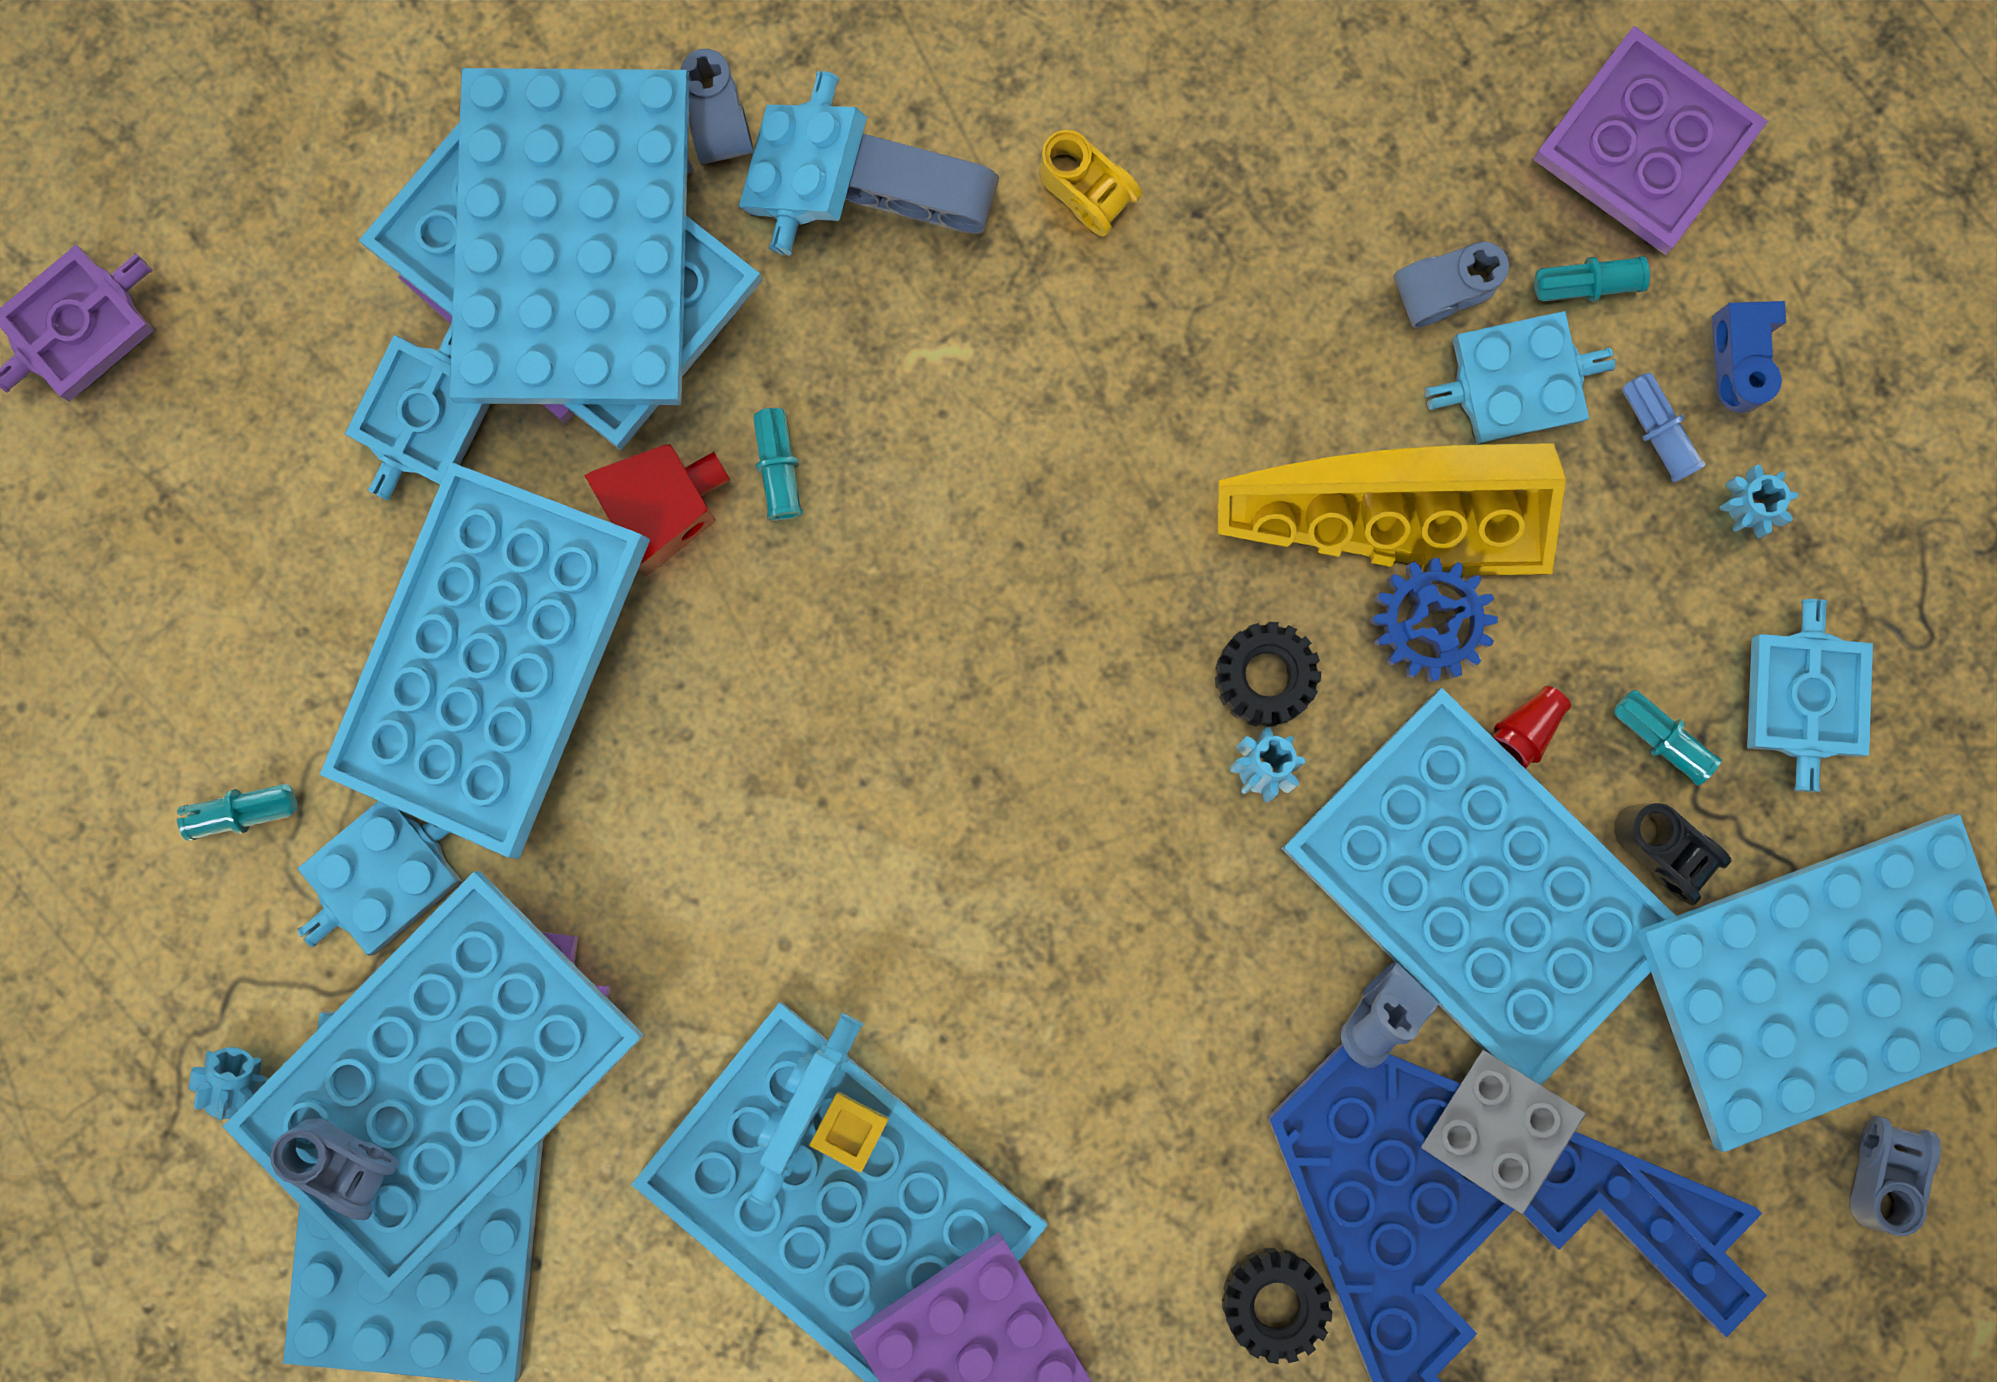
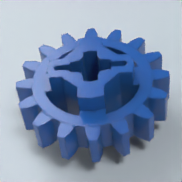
[1370,558,1498,682]

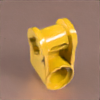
[1039,129,1143,237]

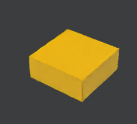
[809,1091,889,1173]

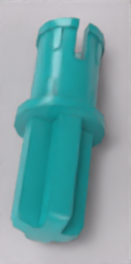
[1534,256,1650,302]
[753,408,803,521]
[1613,690,1722,786]
[177,784,298,841]

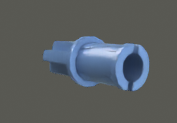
[1623,373,1706,482]

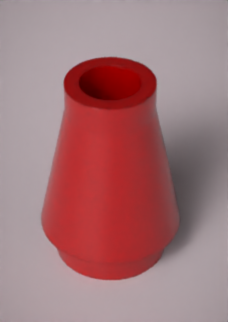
[1493,686,1571,769]

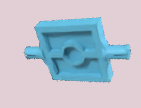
[739,71,867,256]
[1425,311,1615,445]
[345,321,490,501]
[1747,599,1873,792]
[297,801,463,956]
[748,1013,864,1208]

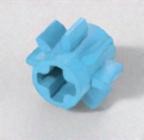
[1720,465,1799,538]
[1230,727,1306,802]
[189,1047,267,1120]

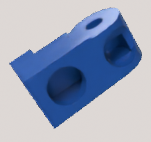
[1712,301,1786,413]

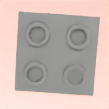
[1421,1050,1586,1215]

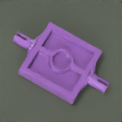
[0,245,155,402]

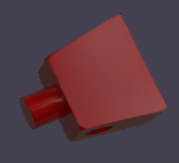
[584,444,731,576]

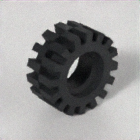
[1215,622,1321,727]
[1222,1248,1333,1364]

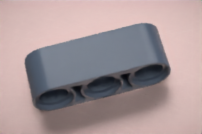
[845,134,1000,234]

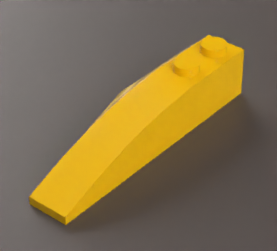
[1217,443,1566,576]

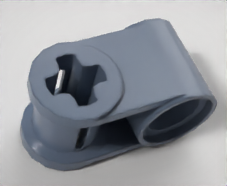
[680,49,754,165]
[1393,241,1509,328]
[1341,961,1439,1068]
[1850,1115,1941,1236]
[270,1118,399,1220]

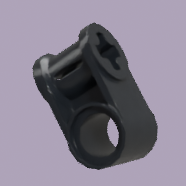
[1614,803,1732,906]

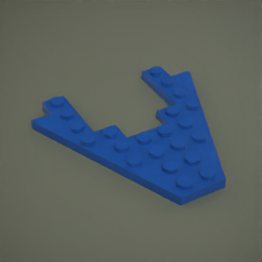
[1267,1043,1767,1382]

